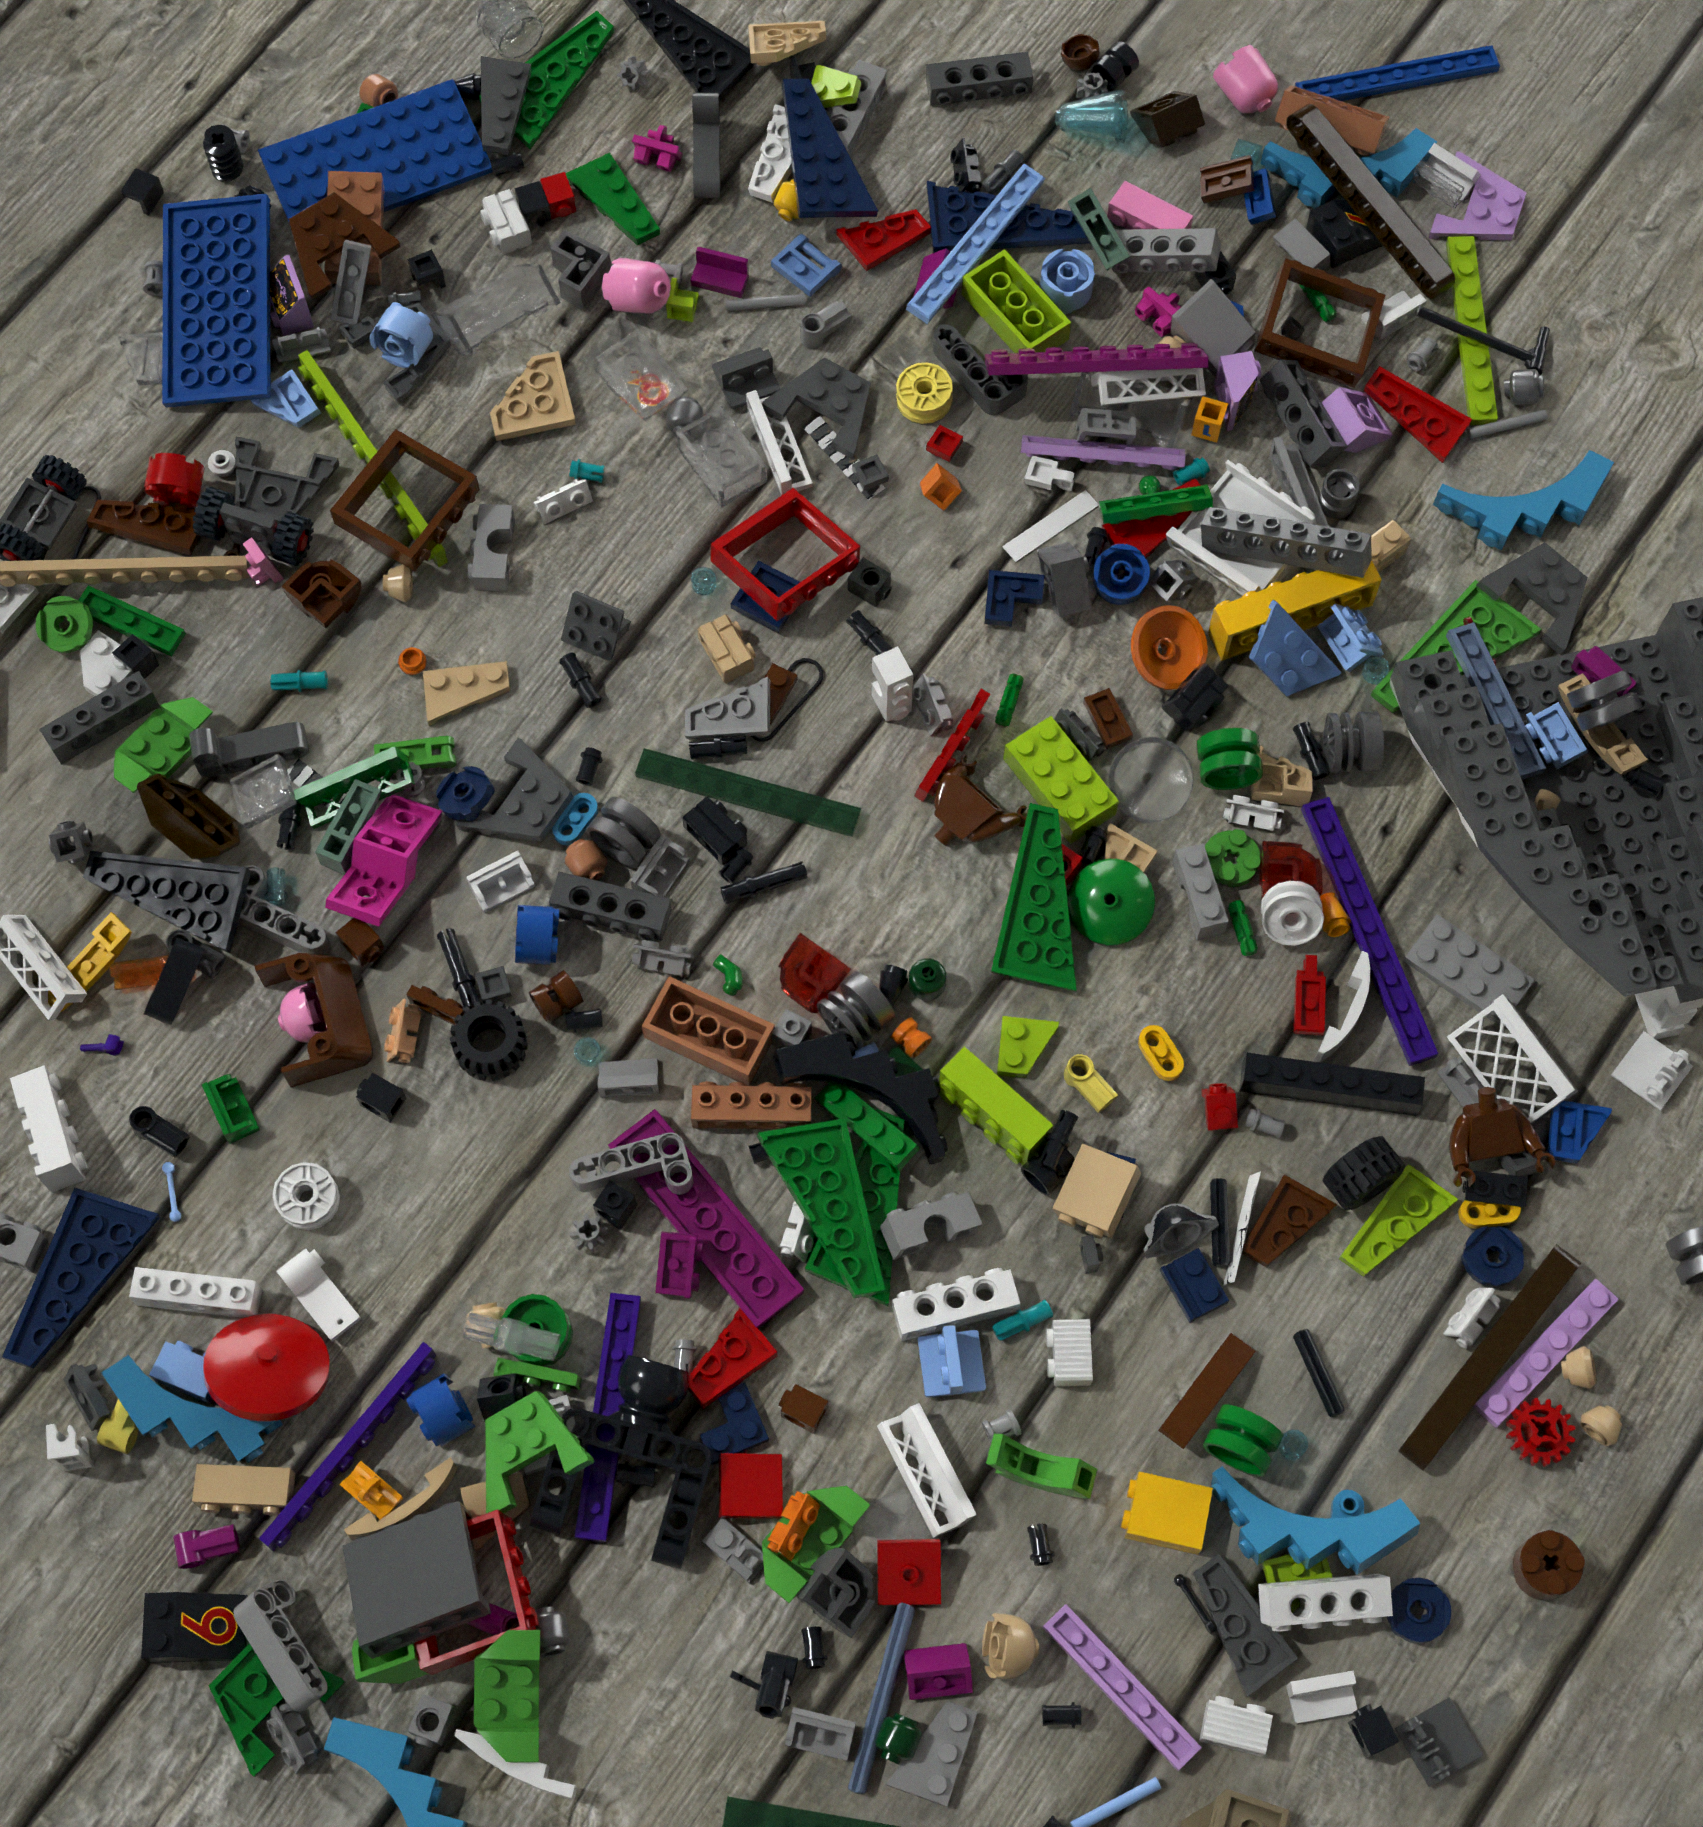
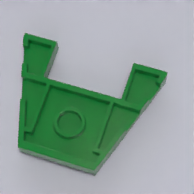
[208,1643,346,1777]

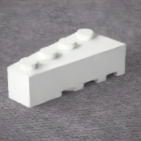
[10,1066,87,1193]

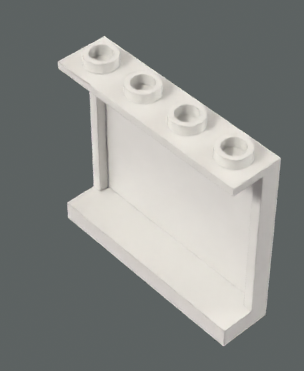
[1165,460,1317,596]

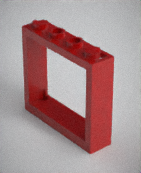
[711,488,860,621]
[414,1509,539,1675]

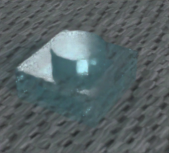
[1230,138,1263,171]

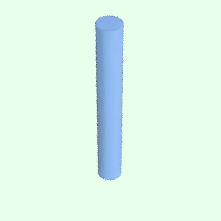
[1070,1777,1161,1827]

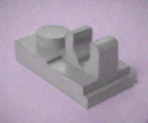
[702,1518,764,1584]

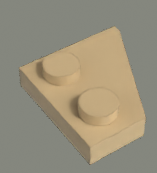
[1105,823,1157,873]

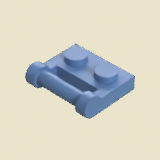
[771,234,842,297]

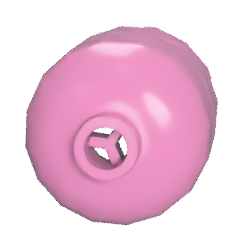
[1213,45,1278,114]
[602,258,671,314]

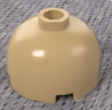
[982,1613,1039,1679]

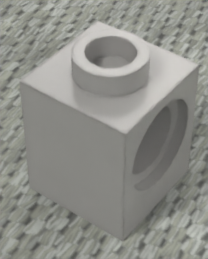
[772,1009,812,1049]
[408,1694,456,1748]

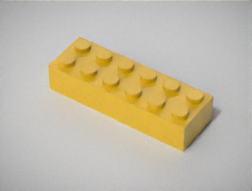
[1208,560,1382,661]

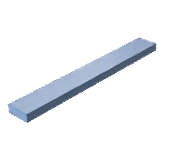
[906,164,1045,325]

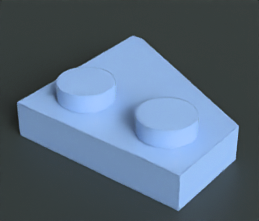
[251,369,321,428]

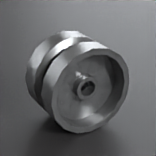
[1567,669,1642,731]
[586,797,661,868]
[1665,1226,1703,1285]

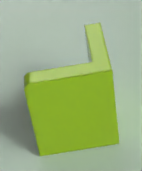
[666,278,699,322]

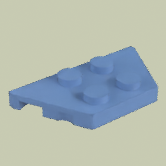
[1249,600,1342,696]

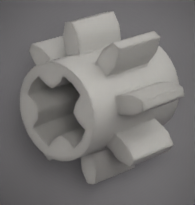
[617,56,651,91]
[1076,72,1108,105]
[570,1213,608,1253]

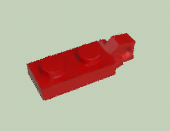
[1293,955,1326,1036]

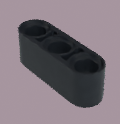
[143,937,205,1025]

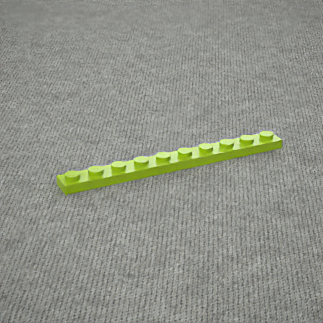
[298,350,448,567]

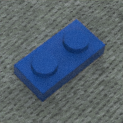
[1244,168,1276,225]

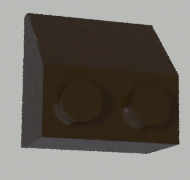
[1130,91,1205,147]

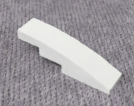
[455,1729,578,1801]

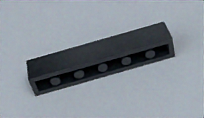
[1239,1052,1425,1116]

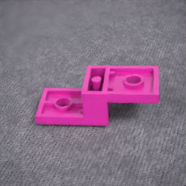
[325,795,442,926]

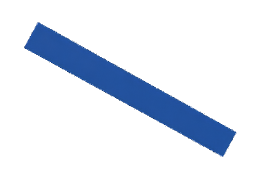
[1295,45,1500,101]

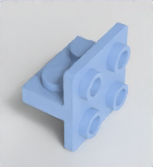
[1317,603,1384,672]
[918,1325,986,1398]

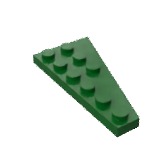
[479,11,614,150]
[991,803,1077,992]
[805,1109,904,1307]
[757,1118,885,1299]

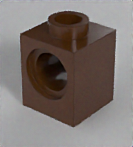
[335,918,384,966]
[778,1384,828,1434]

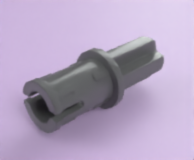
[983,150,1024,194]

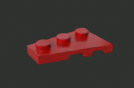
[688,1308,777,1409]

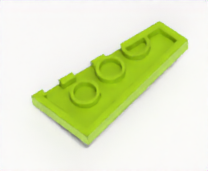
[1339,1164,1458,1277]

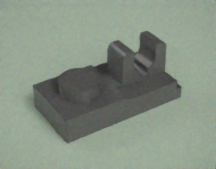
[64,1363,110,1431]

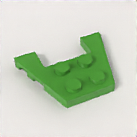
[485,1391,594,1513]

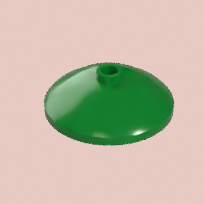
[1068,859,1155,946]

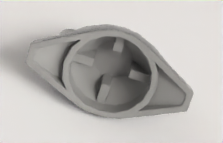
[1144,1204,1219,1259]

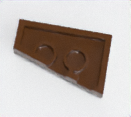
[1242,1174,1337,1268]

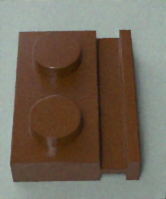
[1200,155,1254,204]

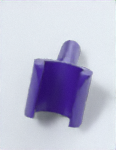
[80,1034,124,1056]

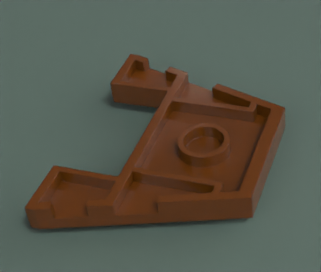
[289,192,400,300]

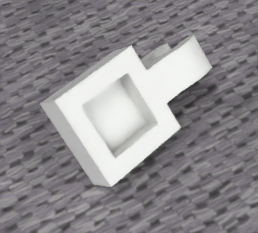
[1024,455,1075,491]

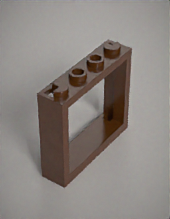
[1254,258,1386,388]
[330,429,480,572]

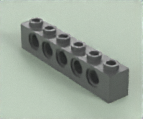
[1200,507,1372,578]

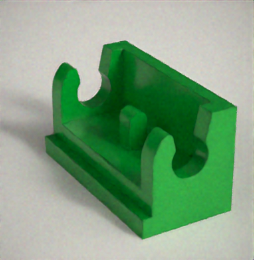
[201,1074,260,1144]

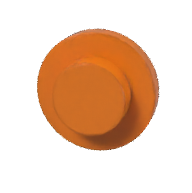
[398,647,427,675]

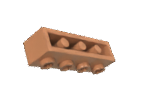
[691,1081,812,1129]

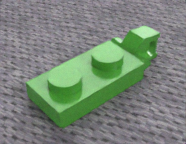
[493,1357,582,1393]

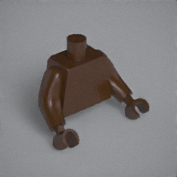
[934,754,1027,846]
[1449,1087,1555,1187]

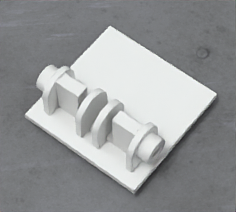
[1611,1031,1693,1110]

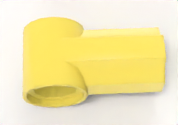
[1063,1054,1118,1113]
[97,1399,138,1454]

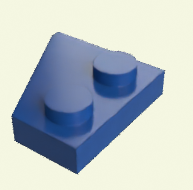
[1547,1101,1612,1164]

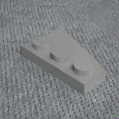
[685,677,771,739]
[886,1701,978,1807]

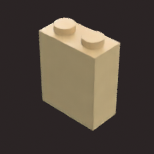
[1053,1143,1141,1239]

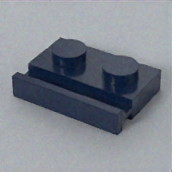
[1160,1248,1229,1323]

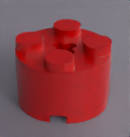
[144,453,205,508]

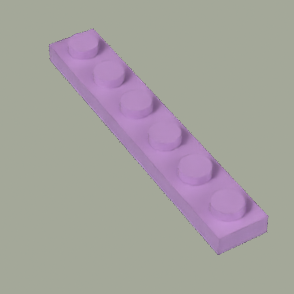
[1021,435,1186,470]
[1473,1278,1619,1428]
[1042,1604,1202,1771]

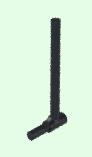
[1415,306,1550,375]

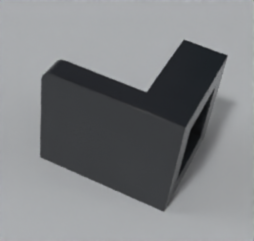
[121,168,164,215]
[514,181,551,222]
[407,249,446,288]
[112,634,159,679]

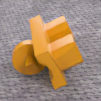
[339,1461,403,1520]

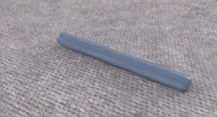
[848,1603,915,1794]

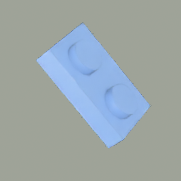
[1525,702,1588,769]

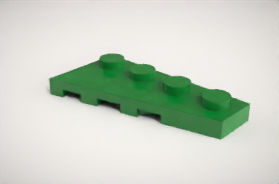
[566,152,660,246]

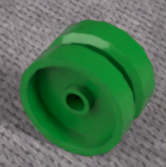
[1196,728,1263,790]
[500,1294,573,1367]
[1203,1404,1284,1477]

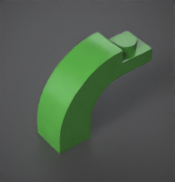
[986,1433,1097,1499]

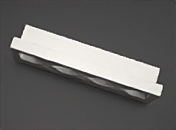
[1091,368,1206,406]
[746,390,813,495]
[0,915,87,1020]
[877,1403,977,1538]

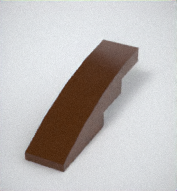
[1158,1333,1256,1449]

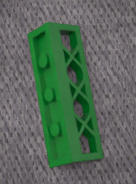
[293,746,415,829]

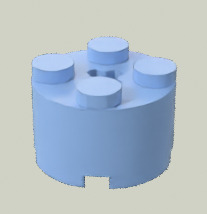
[1040,249,1095,314]
[370,302,433,368]

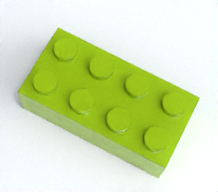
[961,249,1071,353]
[1003,716,1119,845]
[939,1046,1053,1165]

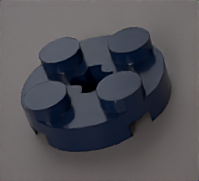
[436,766,495,821]
[1461,1226,1524,1289]
[1386,1578,1451,1644]

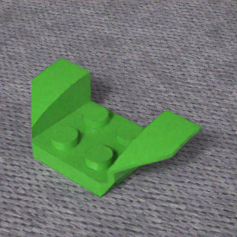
[114,697,213,793]
[762,1486,871,1603]
[474,1630,540,1762]

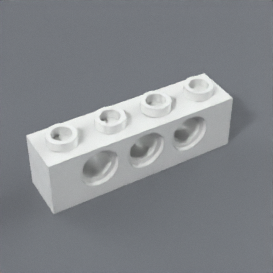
[129,1267,262,1318]
[892,1268,1020,1341]
[1258,1573,1393,1631]

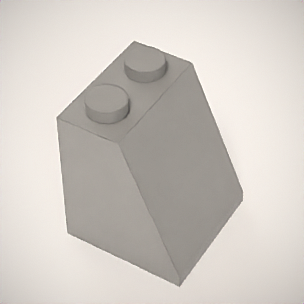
[1171,279,1256,377]

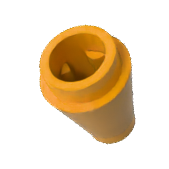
[1320,892,1351,937]

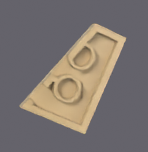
[423,661,510,726]

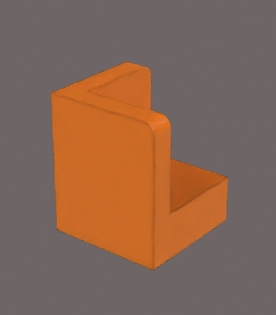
[920,463,962,511]

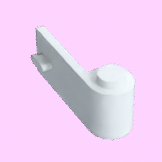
[276,1248,361,1342]

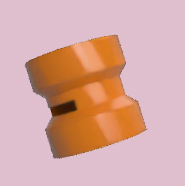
[891,1017,932,1059]

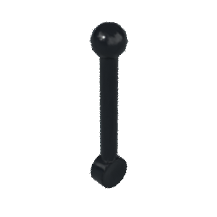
[1174,1574,1216,1634]
[729,1671,792,1707]

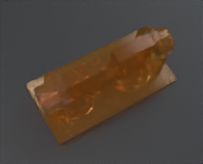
[110,955,169,990]

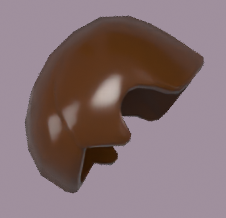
[1061,34,1100,71]

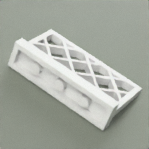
[1447,994,1578,1124]

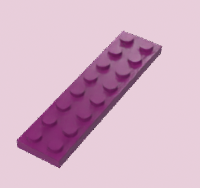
[985,343,1208,376]
[608,1109,804,1329]

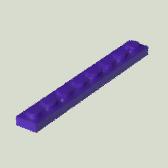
[574,1293,641,1543]
[259,1342,436,1552]

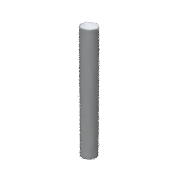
[726,294,806,311]
[1467,409,1548,439]

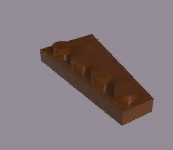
[87,500,201,555]

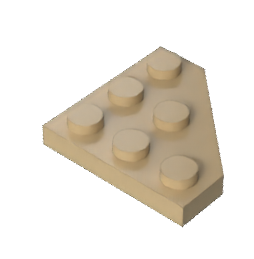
[748,21,826,66]
[490,351,576,441]

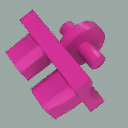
[632,125,683,172]
[1135,286,1181,337]

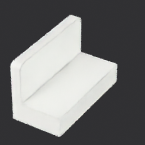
[1420,143,1481,201]
[1361,291,1427,341]
[1286,1671,1357,1724]

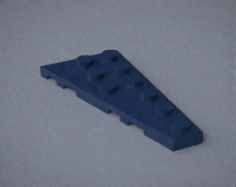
[782,79,878,218]
[926,181,1090,253]
[2,1187,160,1369]

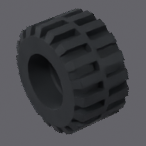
[450,1000,528,1081]
[1322,1136,1405,1211]

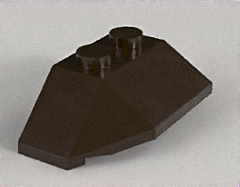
[137,773,240,859]

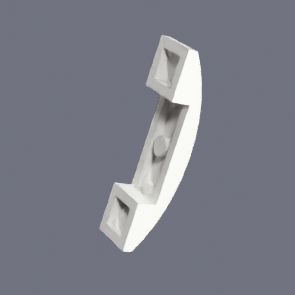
[1314,951,1370,1062]

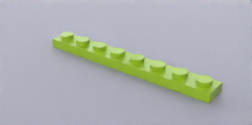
[1446,236,1498,425]

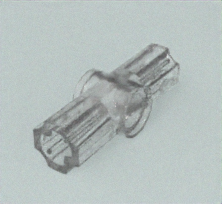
[463,1312,561,1361]

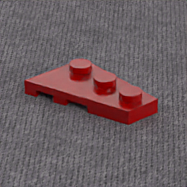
[836,209,931,272]

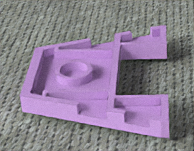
[1429,151,1526,240]

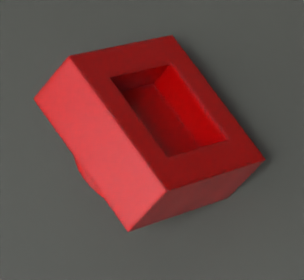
[926,425,963,462]

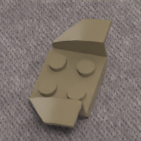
[1180,1789,1291,1827]

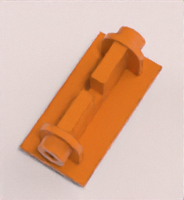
[767,1491,821,1561]

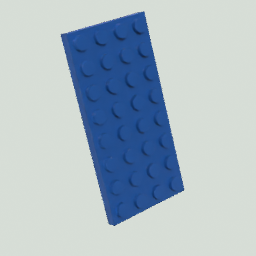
[258,79,493,225]
[162,194,271,408]

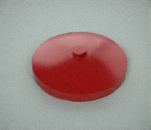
[203,1314,330,1421]

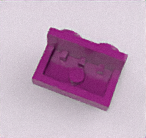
[655,1231,703,1299]

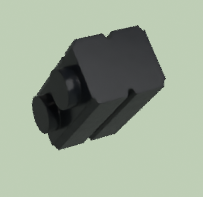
[1162,663,1228,730]
[682,797,747,865]

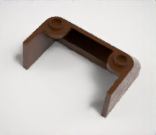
[255,953,373,1088]

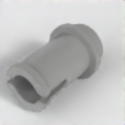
[1407,338,1439,371]
[1245,1108,1285,1138]
[672,1339,697,1375]

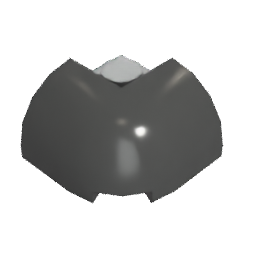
[797,1548,875,1638]

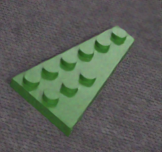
[1371,579,1542,713]

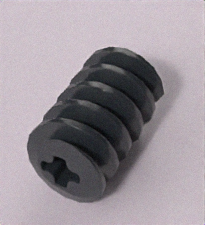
[203,125,244,182]

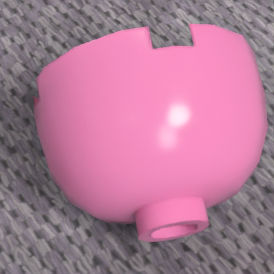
[278,982,327,1043]

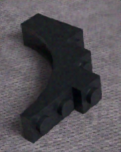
[773,1031,948,1165]

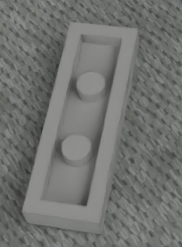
[330,240,372,325]

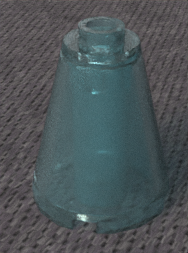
[1055,90,1128,144]

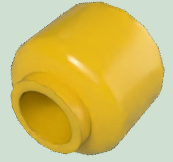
[774,179,801,221]

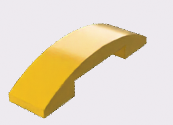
[48,912,132,1014]

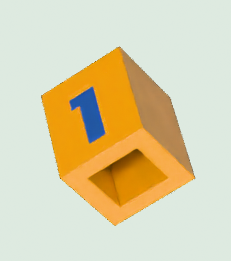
[1191,396,1228,443]

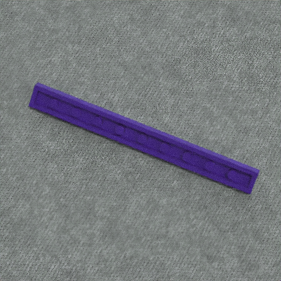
[1301,797,1438,1066]

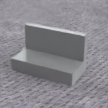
[597,1058,659,1098]

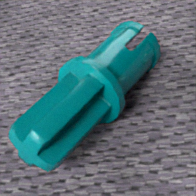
[270,670,328,692]
[992,1300,1053,1341]

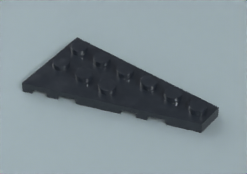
[623,0,755,102]
[83,851,251,953]

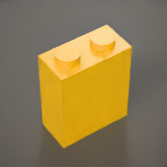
[1121,1471,1213,1555]

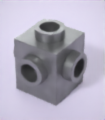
[1148,560,1198,601]
[49,820,94,864]

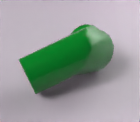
[713,954,743,996]

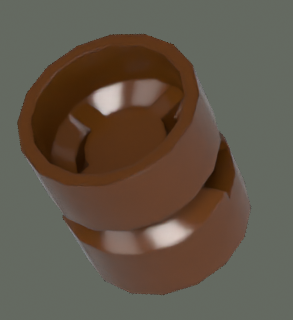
[528,970,584,1024]

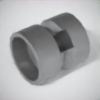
[1319,469,1359,519]

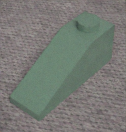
[1068,188,1130,271]
[315,779,382,875]

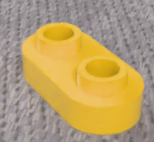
[1138,1025,1184,1081]
[1458,1200,1521,1229]

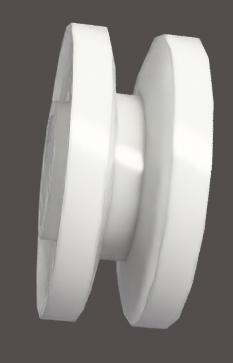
[1261,881,1324,946]
[272,1162,340,1230]

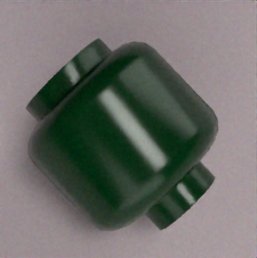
[909,958,946,1001]
[875,1713,922,1765]

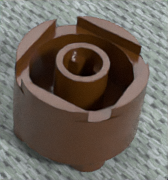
[1513,1530,1585,1600]

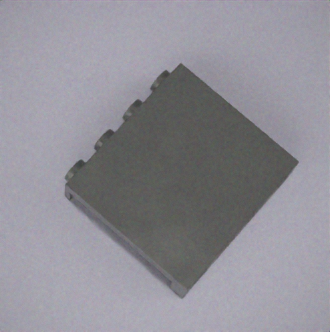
[343,1501,491,1659]

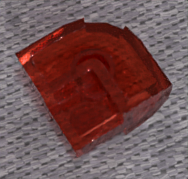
[1259,841,1323,900]
[778,933,851,1013]

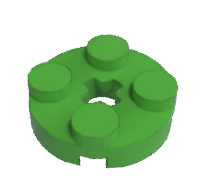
[36,596,93,653]
[1205,829,1261,888]

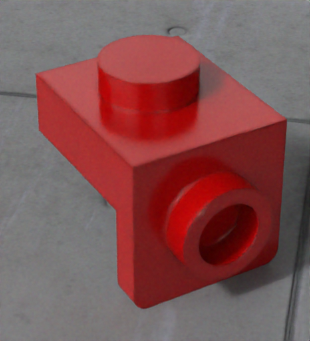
[1202,1083,1238,1130]

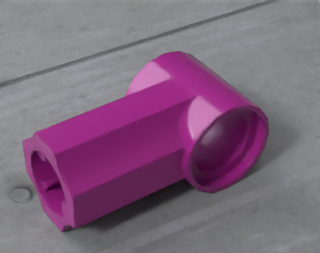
[173,1524,240,1569]
[467,1603,519,1636]

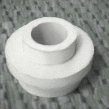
[208,450,235,477]

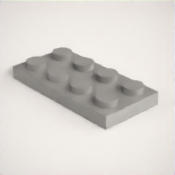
[1403,914,1535,1026]

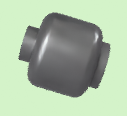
[1504,369,1544,405]
[666,396,703,439]
[535,1607,570,1657]

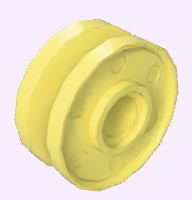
[896,362,953,424]

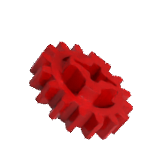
[1506,1397,1576,1467]

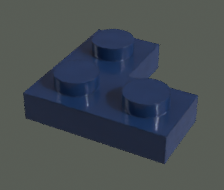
[984,570,1045,627]
[700,1382,769,1465]

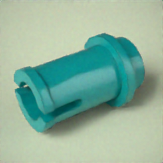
[1173,457,1210,486]
[569,459,605,483]

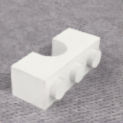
[871,647,913,723]

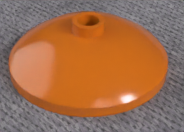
[1131,605,1208,690]

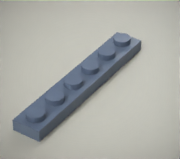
[1446,623,1546,779]

